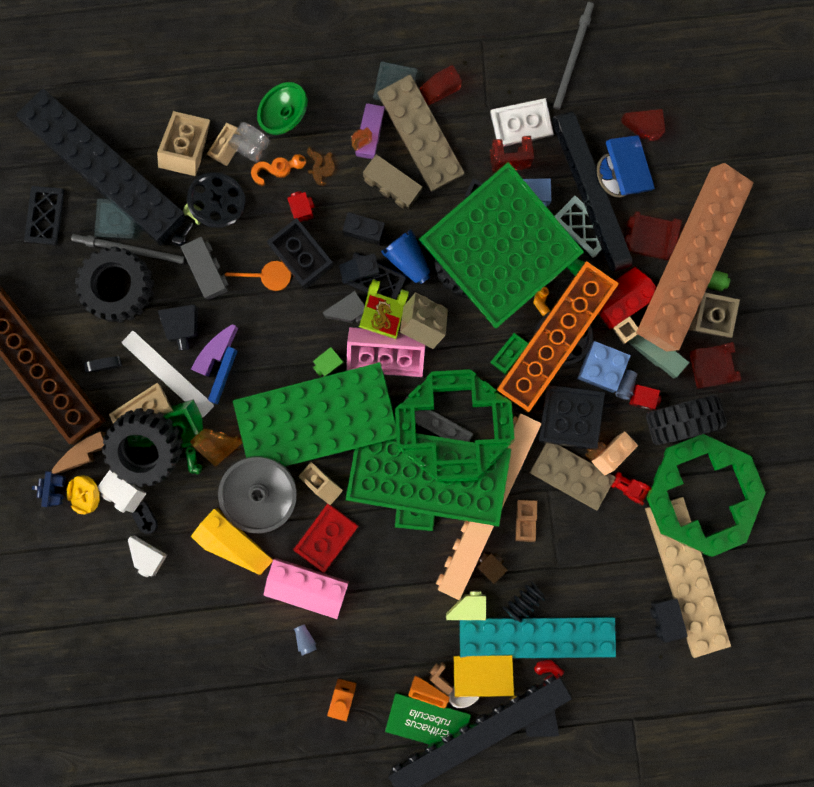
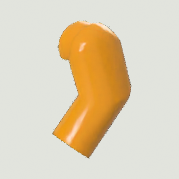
[533,287,550,316]

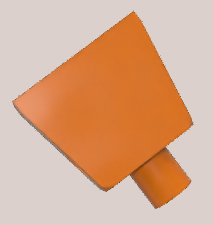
[327,678,357,721]

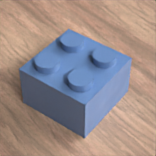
[577,341,631,393]

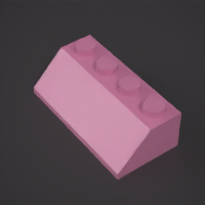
[347,328,425,377]
[264,558,349,619]

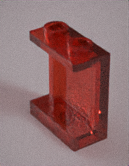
[625,211,682,261]

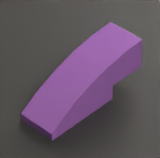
[356,103,385,159]
[191,324,238,377]

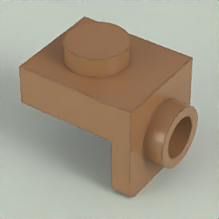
[429,662,453,695]

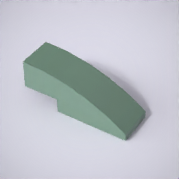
[628,335,689,378]

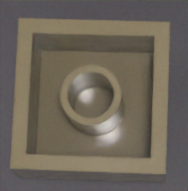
[400,292,448,349]
[688,293,740,338]

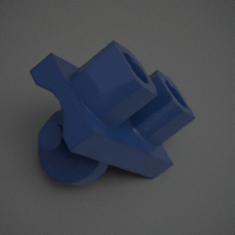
[32,471,66,507]

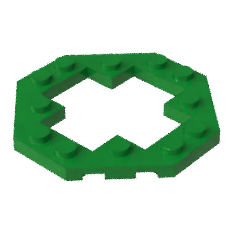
[395,369,515,482]
[647,434,766,557]

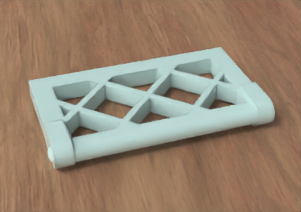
[554,196,601,258]

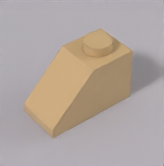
[298,462,343,505]

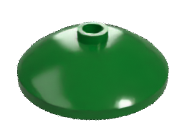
[257,82,308,135]

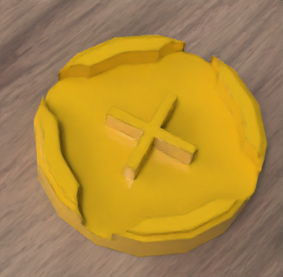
[67,475,100,515]

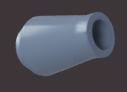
[615,370,637,400]
[294,624,317,656]

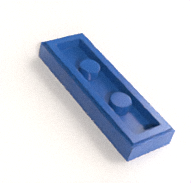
[208,347,237,404]

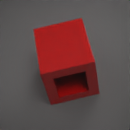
[629,385,661,410]

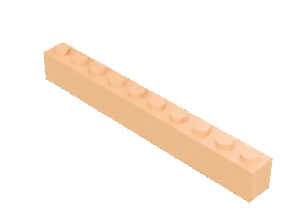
[436,414,542,600]

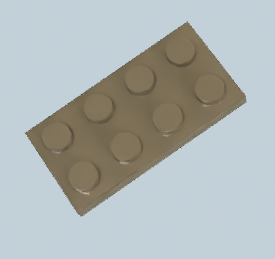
[529,443,616,511]

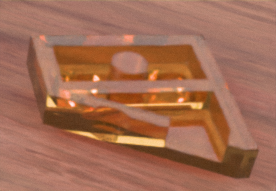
[190,429,243,467]

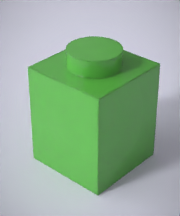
[313,347,344,376]

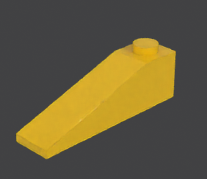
[191,508,273,575]

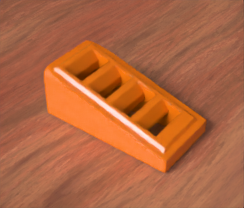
[408,676,450,708]

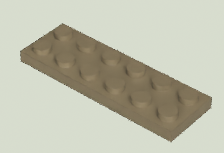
[377,74,464,192]

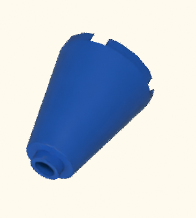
[381,229,430,284]

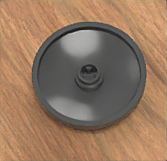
[218,456,297,533]

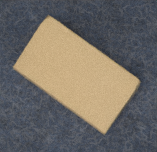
[207,123,246,166]

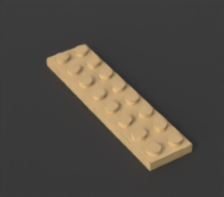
[645,497,731,658]

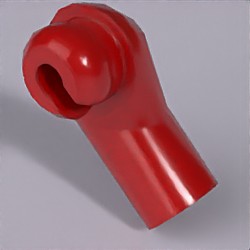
[534,660,564,676]

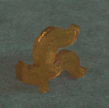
[307,147,335,186]

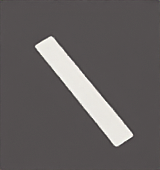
[122,331,214,417]

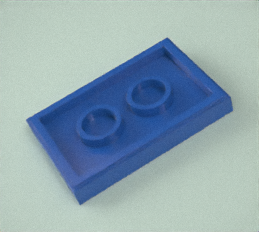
[606,135,655,196]

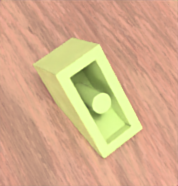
[446,591,486,620]

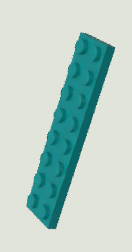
[460,617,616,658]

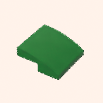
[490,333,528,375]

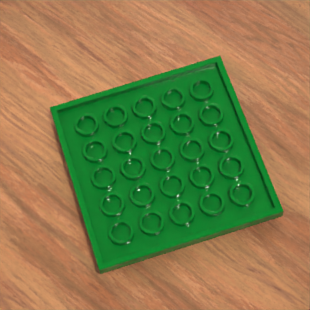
[419,162,584,329]

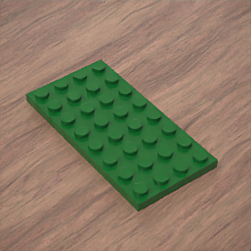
[233,362,396,466]
[346,433,512,527]

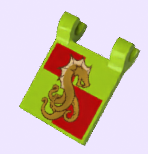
[359,280,409,339]

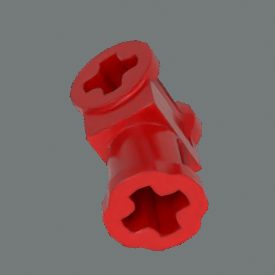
[610,472,652,506]

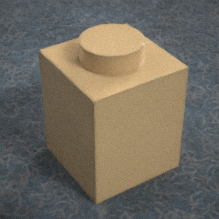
[613,316,638,345]

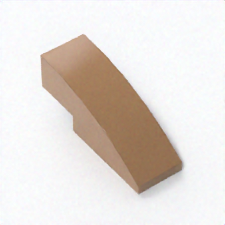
[52,432,106,474]

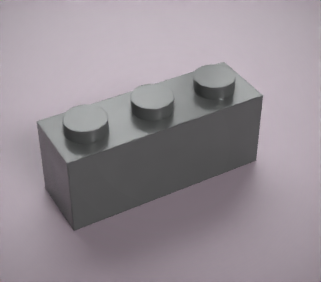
[180,237,229,301]

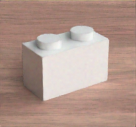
[98,470,146,513]

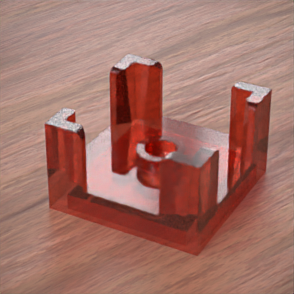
[490,135,534,173]
[690,342,741,389]

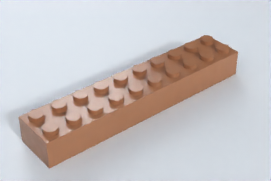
[636,163,754,352]

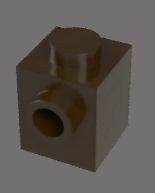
[476,552,508,584]

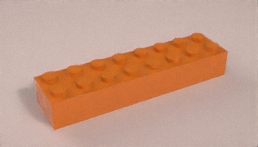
[496,261,619,412]

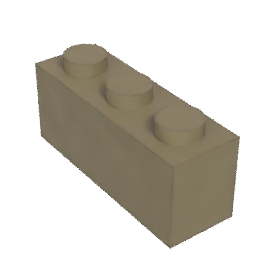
[363,154,422,209]

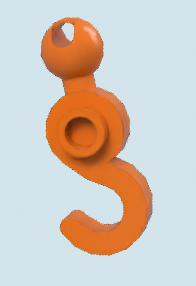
[251,154,306,186]

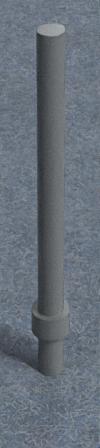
[553,2,594,110]
[71,234,185,264]

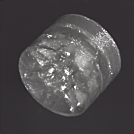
[228,122,271,162]

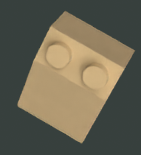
[157,111,210,176]

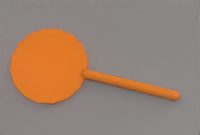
[225,261,291,291]

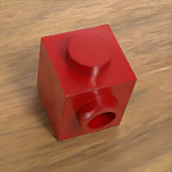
[287,191,314,222]

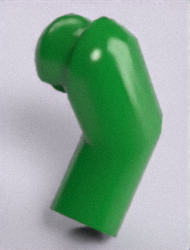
[185,447,202,474]

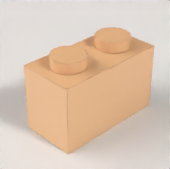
[591,432,638,475]

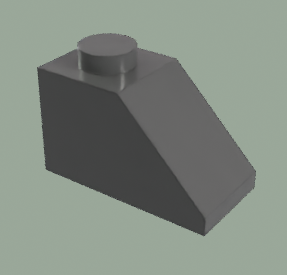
[323,291,365,323]

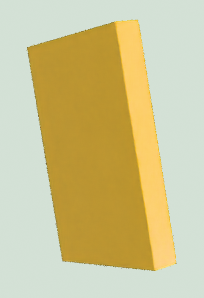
[454,655,514,697]

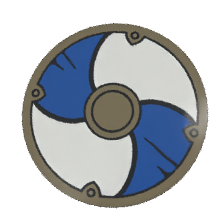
[597,154,626,197]

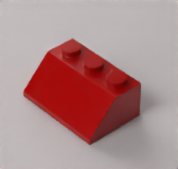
[598,267,657,330]

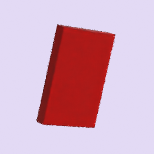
[293,504,358,573]

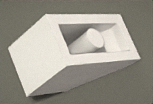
[128,536,167,577]

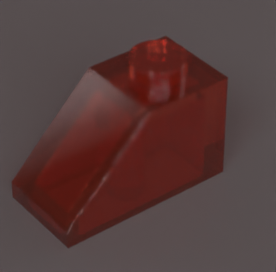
[419,65,462,106]
[621,109,665,141]

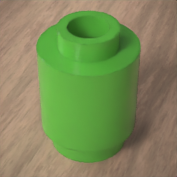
[707,270,730,292]

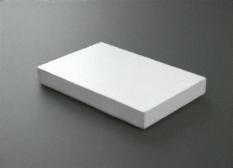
[490,98,554,148]

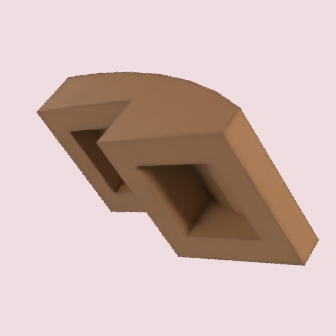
[516,500,537,542]

